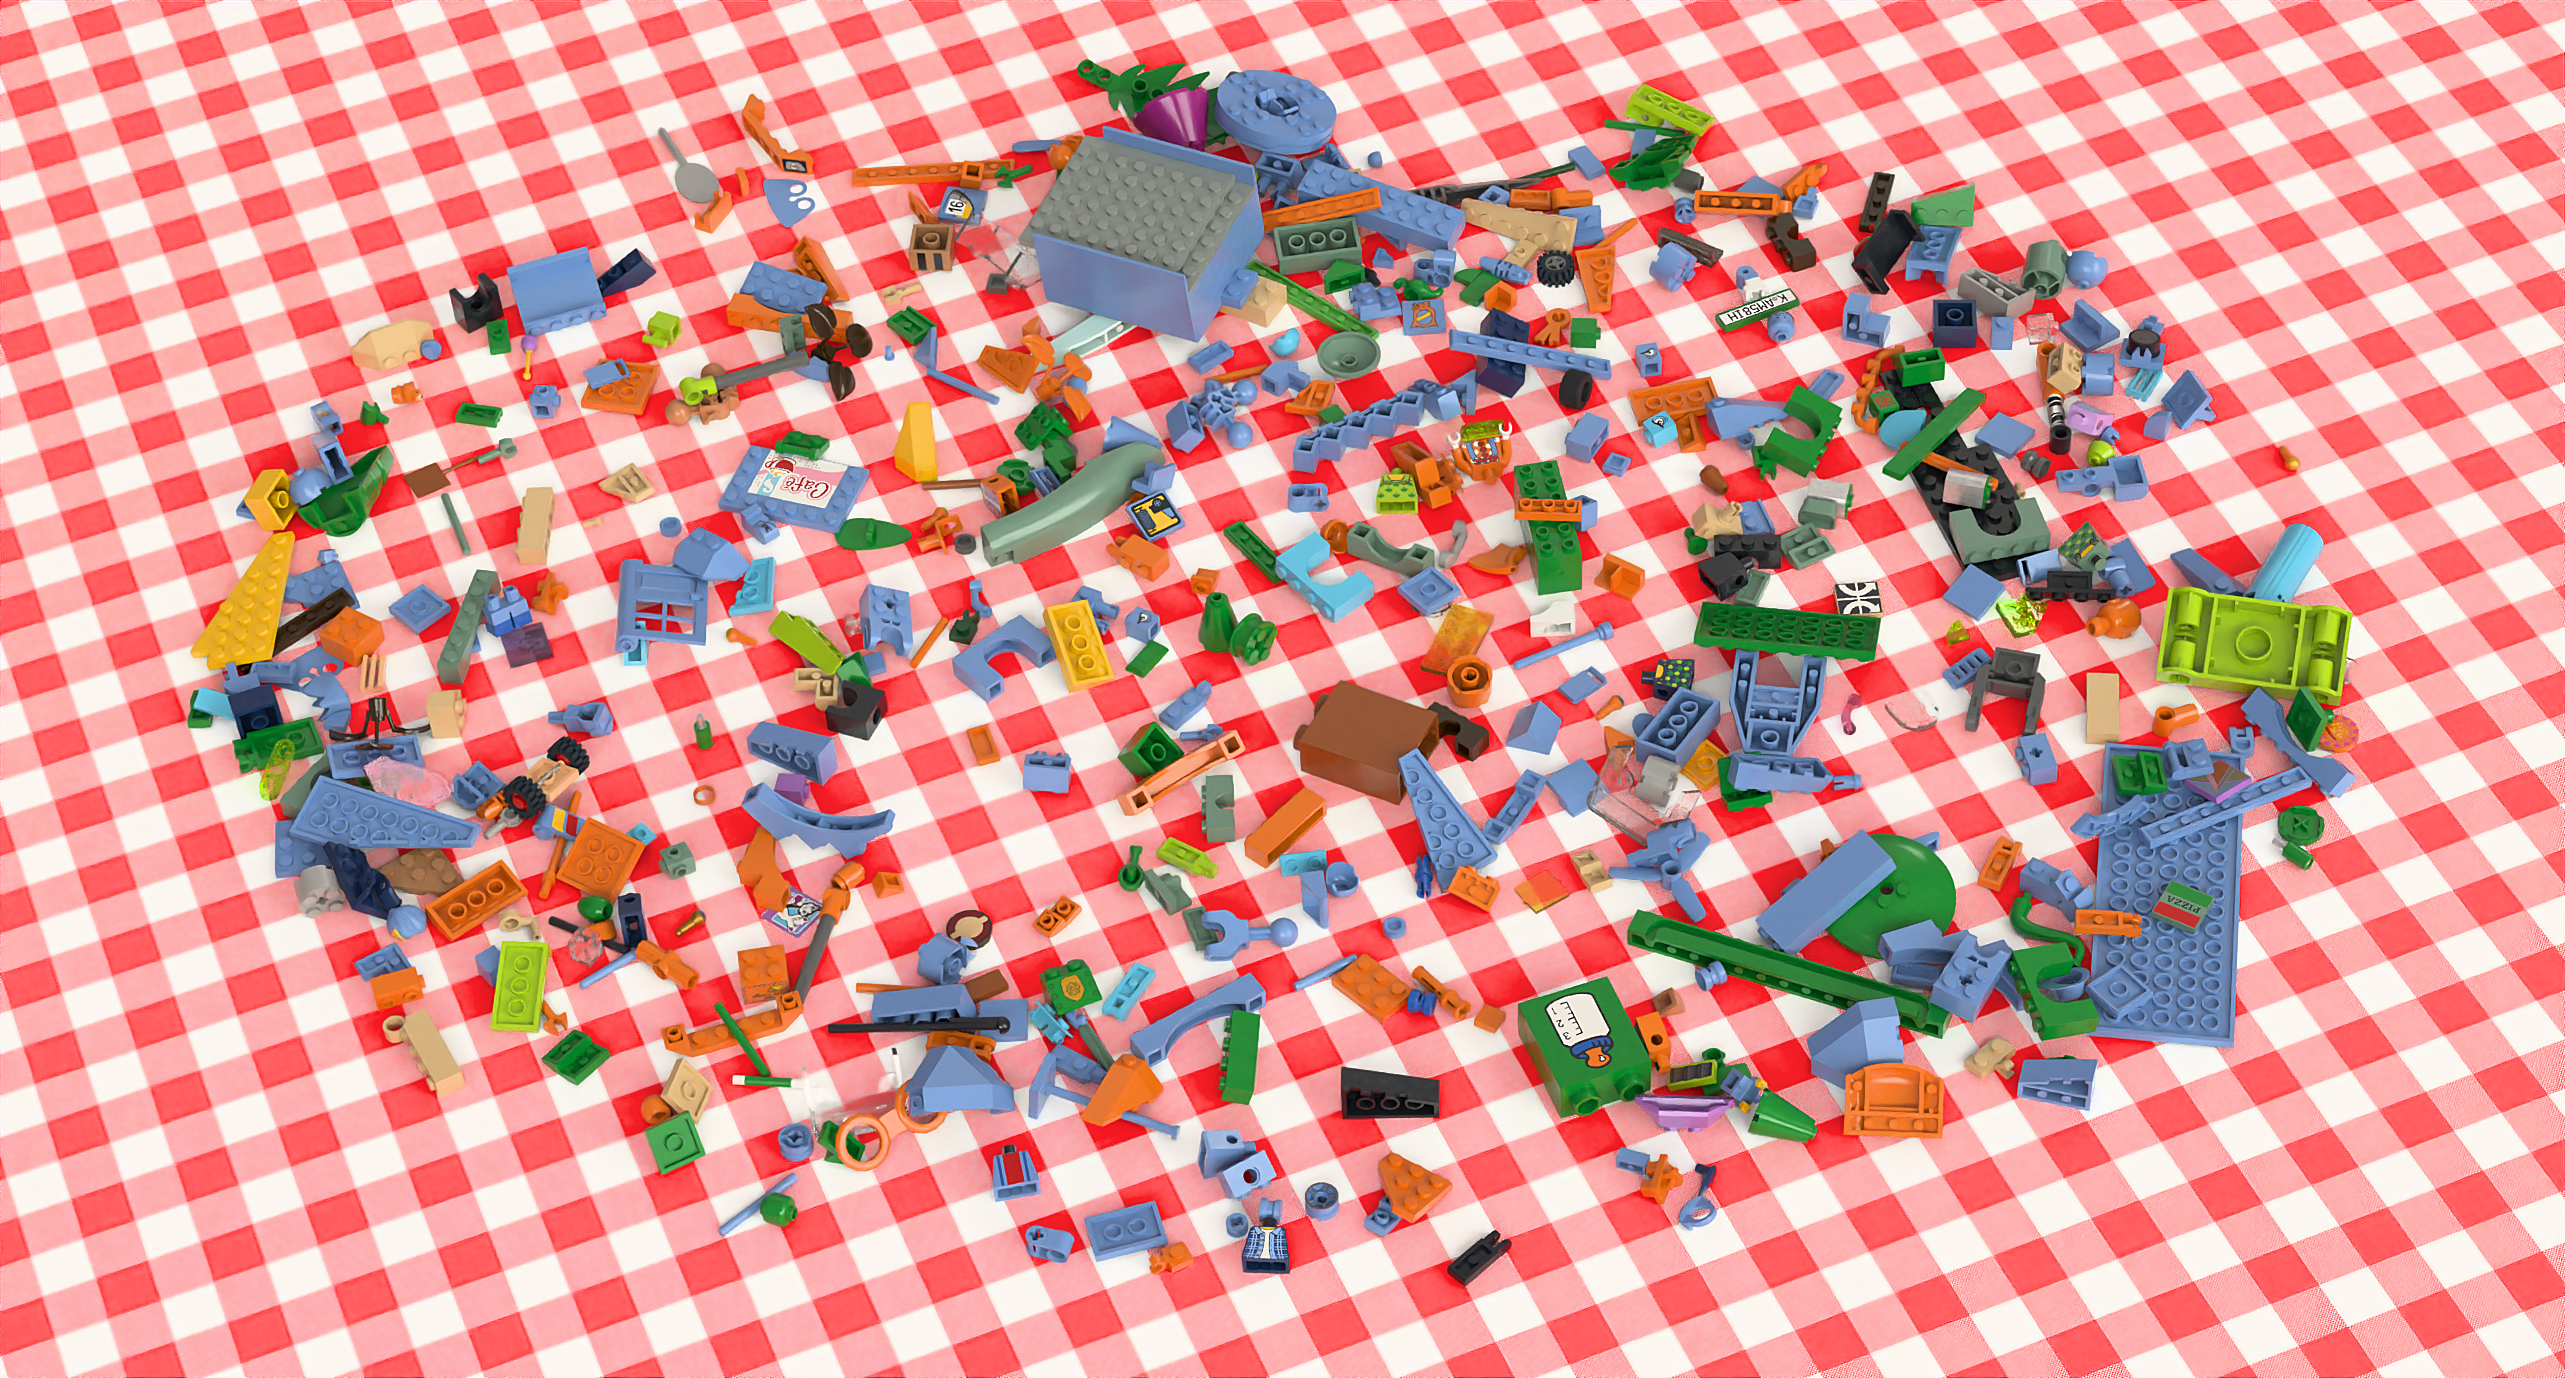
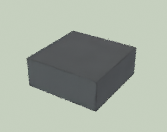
[986,273,1011,295]

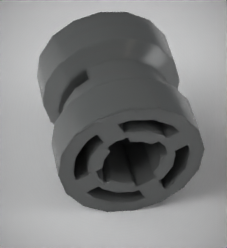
[2020,450,2051,479]

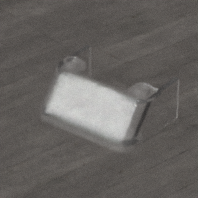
[954,212,1042,291]
[1587,745,1702,848]
[801,1047,909,1138]

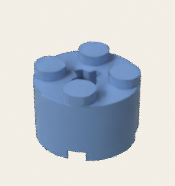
[1649,242,1697,293]
[2081,353,2115,396]
[917,932,969,986]

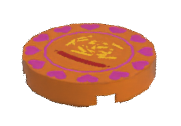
[2317,714,2359,753]

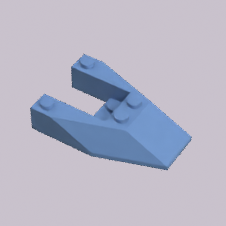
[1729,649,1827,756]

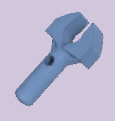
[1180,724,1223,742]

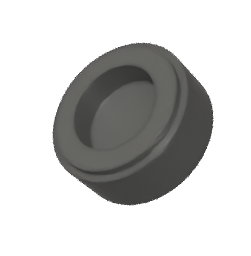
[954,534,976,555]

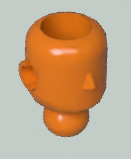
[2086,597,2141,640]

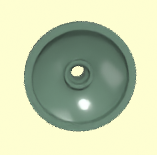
[1317,331,1381,379]

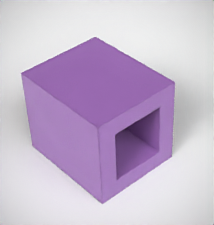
[774,773,810,807]

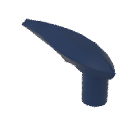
[1695,1163,1716,1198]

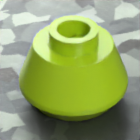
[2086,440,2115,467]

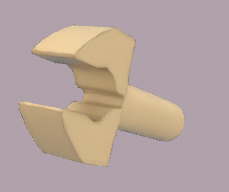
[882,283,922,305]

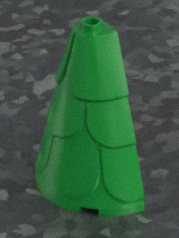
[296,445,394,537]

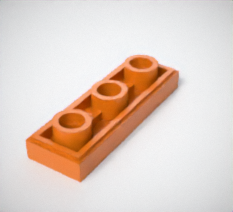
[1514,498,1582,522]

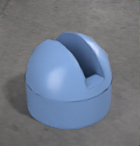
[1367,151,1383,168]
[2100,426,2120,445]
[1737,432,1755,451]

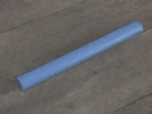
[926,367,1000,405]
[717,1173,798,1237]

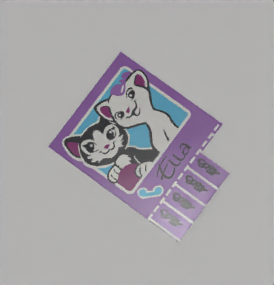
[760,885,822,939]

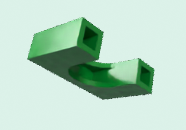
[1760,384,1843,478]
[2007,942,2100,1041]

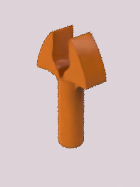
[542,1000,568,1036]

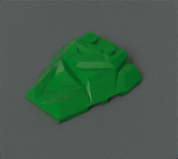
[1608,134,1699,192]

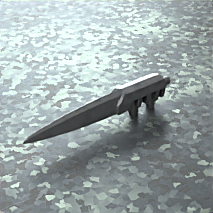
[1406,178,1543,206]

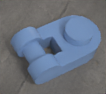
[2228,726,2255,759]

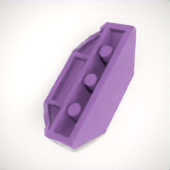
[1635,1094,1733,1132]

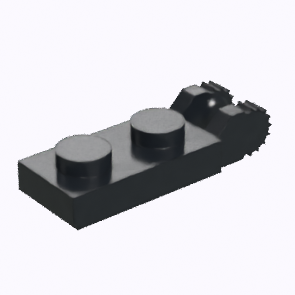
[1447,1230,1512,1287]

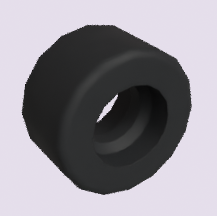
[1559,369,1593,410]

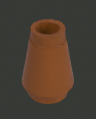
[1699,464,1730,496]

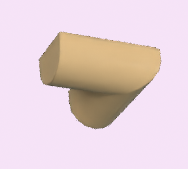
[793,668,839,711]

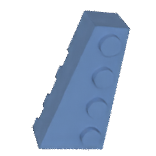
[746,721,838,786]

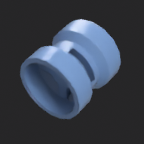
[1694,961,1727,992]

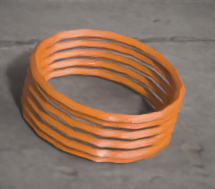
[693,784,716,806]

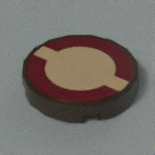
[946,910,993,950]

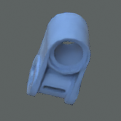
[1288,483,1330,513]
[1025,1225,1075,1263]

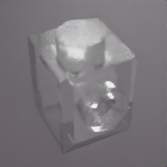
[2026,313,2059,345]
[567,925,604,967]

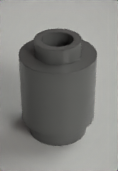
[1673,168,1704,193]

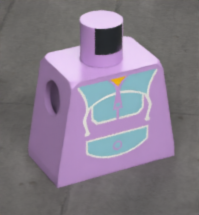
[2065,400,2115,435]

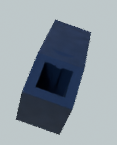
[597,248,657,298]

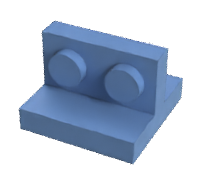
[1556,205,1604,247]
[2059,299,2120,353]
[2161,369,2216,430]

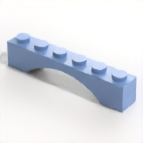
[2240,687,2358,798]
[1129,973,1267,1068]

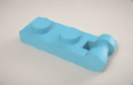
[1102,962,1156,1022]

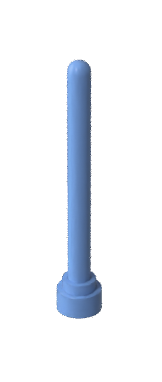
[1513,621,1614,670]

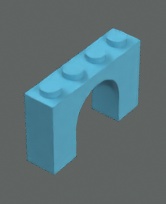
[1275,531,1374,624]

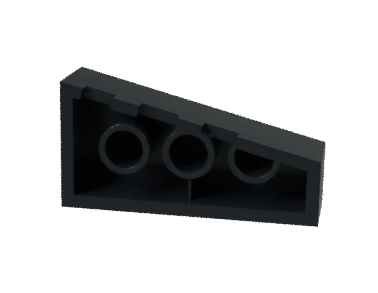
[1341,1066,1439,1119]

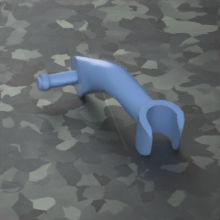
[970,580,992,618]

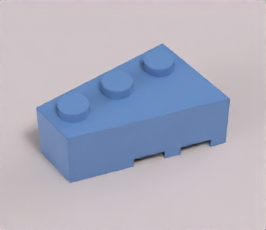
[2017,1059,2098,1111]

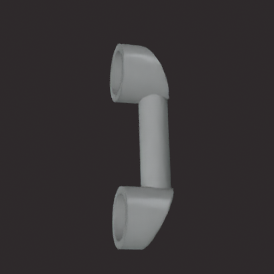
[1438,520,1467,569]

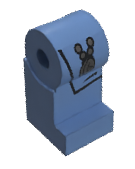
[740,503,780,545]

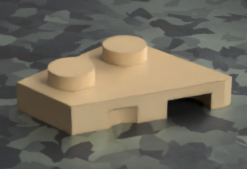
[598,462,655,503]

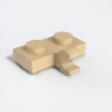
[1964,1035,2016,1080]

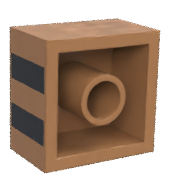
[908,224,956,271]

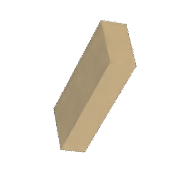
[2086,673,2120,745]

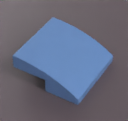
[1545,758,1610,818]

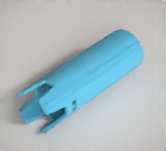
[2242,524,2324,603]

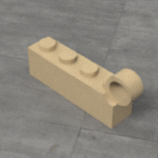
[383,1008,466,1098]

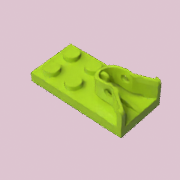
[1624,83,1716,137]
[490,941,552,1033]

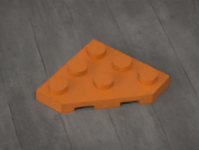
[1377,1152,1453,1223]

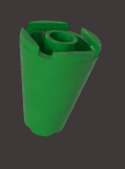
[1198,592,1239,653]
[1747,1087,1818,1143]

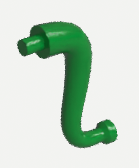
[2009,892,2085,968]

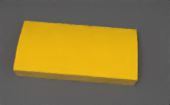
[1042,599,1115,694]

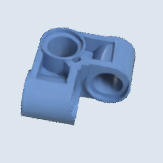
[1413,248,1457,288]

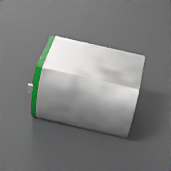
[1943,468,1992,509]
[1806,478,1855,520]

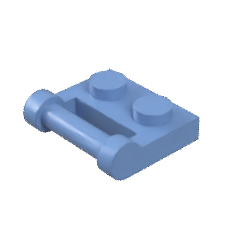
[2162,737,2214,780]

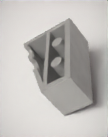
[1957,267,2036,320]

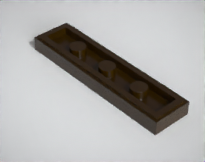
[1859,172,1895,233]

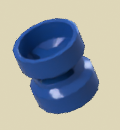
[1407,989,1437,1017]

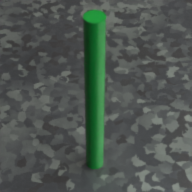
[1604,119,1686,137]
[714,1002,771,1077]

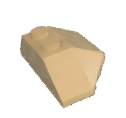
[350,318,434,372]

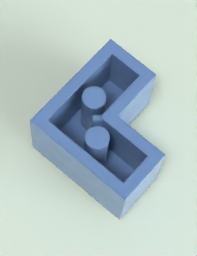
[1842,292,1891,348]

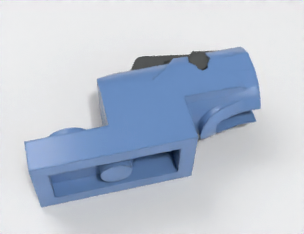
[1626,818,1698,868]

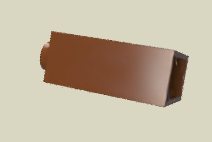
[1293,679,1439,806]

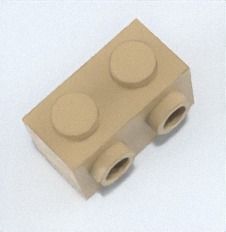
[2046,342,2083,395]

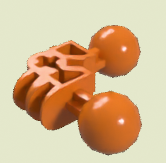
[1048,134,1084,170]

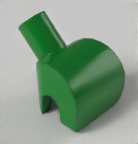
[360,401,390,425]

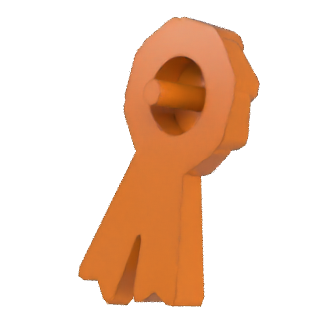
[1534,308,1572,346]

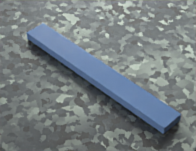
[1448,329,1612,380]
[2138,765,2312,849]

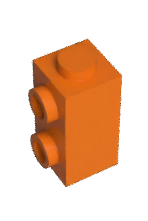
[370,966,426,1011]

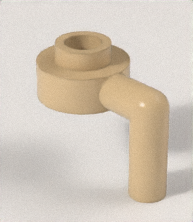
[498,909,541,941]

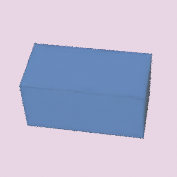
[1616,1147,1650,1175]

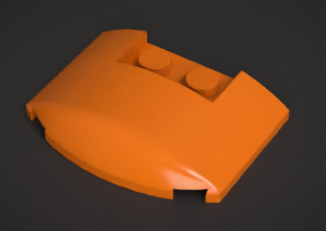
[1844,1063,1944,1139]

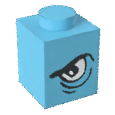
[1642,410,1678,449]

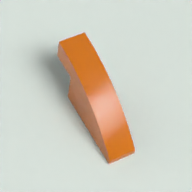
[1390,440,1452,509]

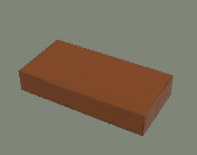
[964,969,1009,1004]

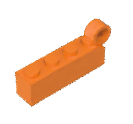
[1694,190,1793,217]

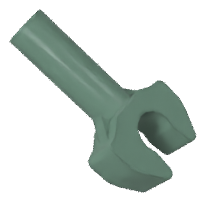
[477,438,518,465]

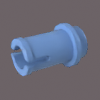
[1833,772,1862,791]

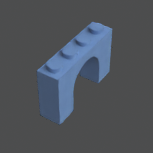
[952,614,1056,703]

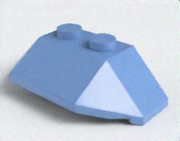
[672,526,751,581]

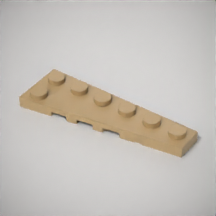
[1460,198,1578,255]

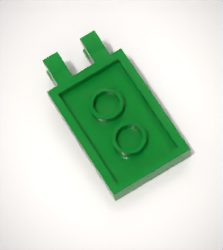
[232,716,324,774]

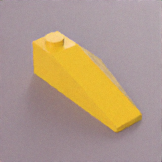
[894,401,939,482]

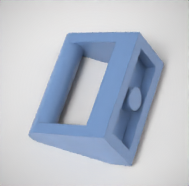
[1300,870,1329,929]

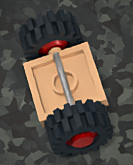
[502,736,590,820]

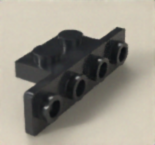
[2024,571,2116,603]

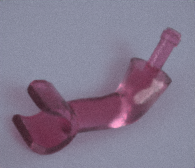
[1840,694,1863,736]

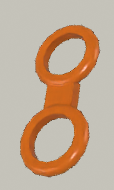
[835,1079,948,1171]

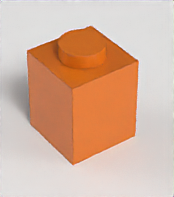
[959,160,984,190]

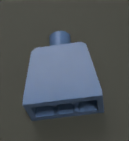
[1197,1130,1256,1179]

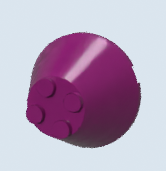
[1132,87,1210,152]

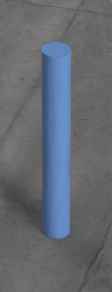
[578,947,637,990]
[1293,954,1357,992]

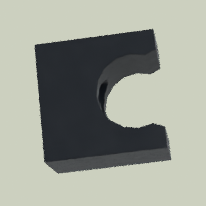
[448,272,504,334]
[825,680,888,741]

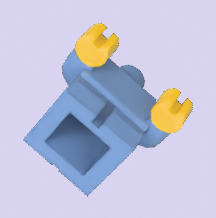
[1720,1067,1767,1114]

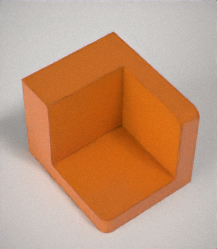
[1484,281,1517,313]

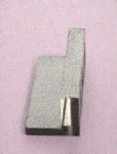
[1658,227,1724,268]

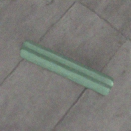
[1079,1024,1115,1072]

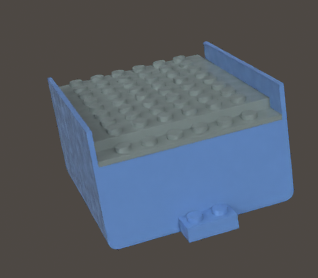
[1018,125,1264,343]

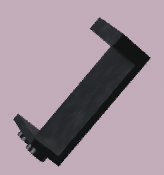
[1851,209,1926,295]

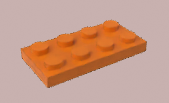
[1628,376,1719,427]

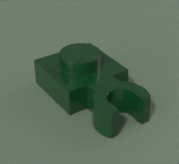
[949,609,980,645]

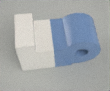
[1736,265,1766,304]

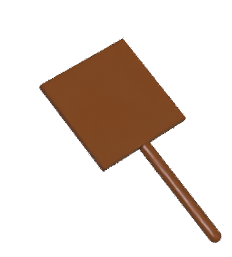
[403,455,479,499]

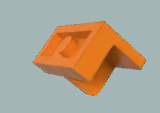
[1594,553,1645,601]

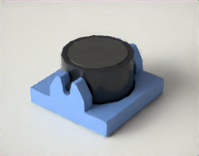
[2119,329,2167,371]

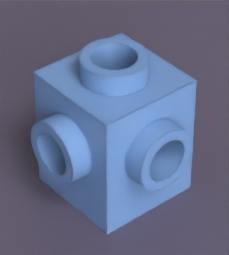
[529,385,561,419]

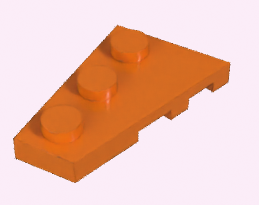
[976,345,1040,394]

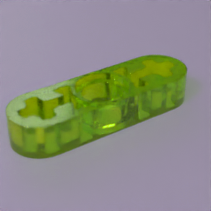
[259,739,295,801]

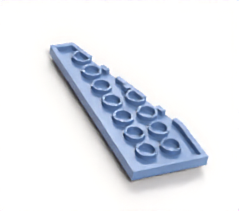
[289,775,482,848]

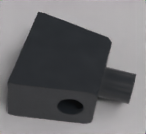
[1697,552,1754,602]

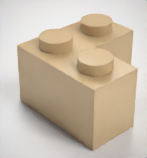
[426,689,467,739]

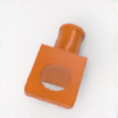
[917,514,963,555]

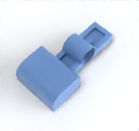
[2055,455,2149,502]

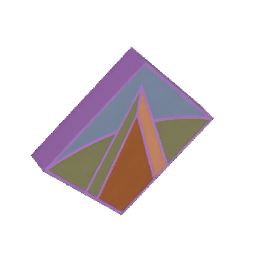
[2185,759,2252,804]

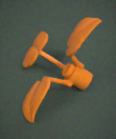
[1020,334,1092,422]

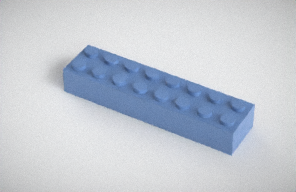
[1297,159,1466,252]

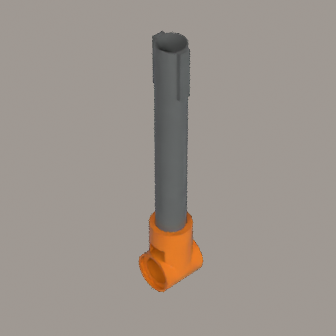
[792,887,851,1004]

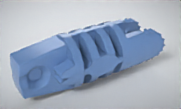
[1479,256,1531,285]

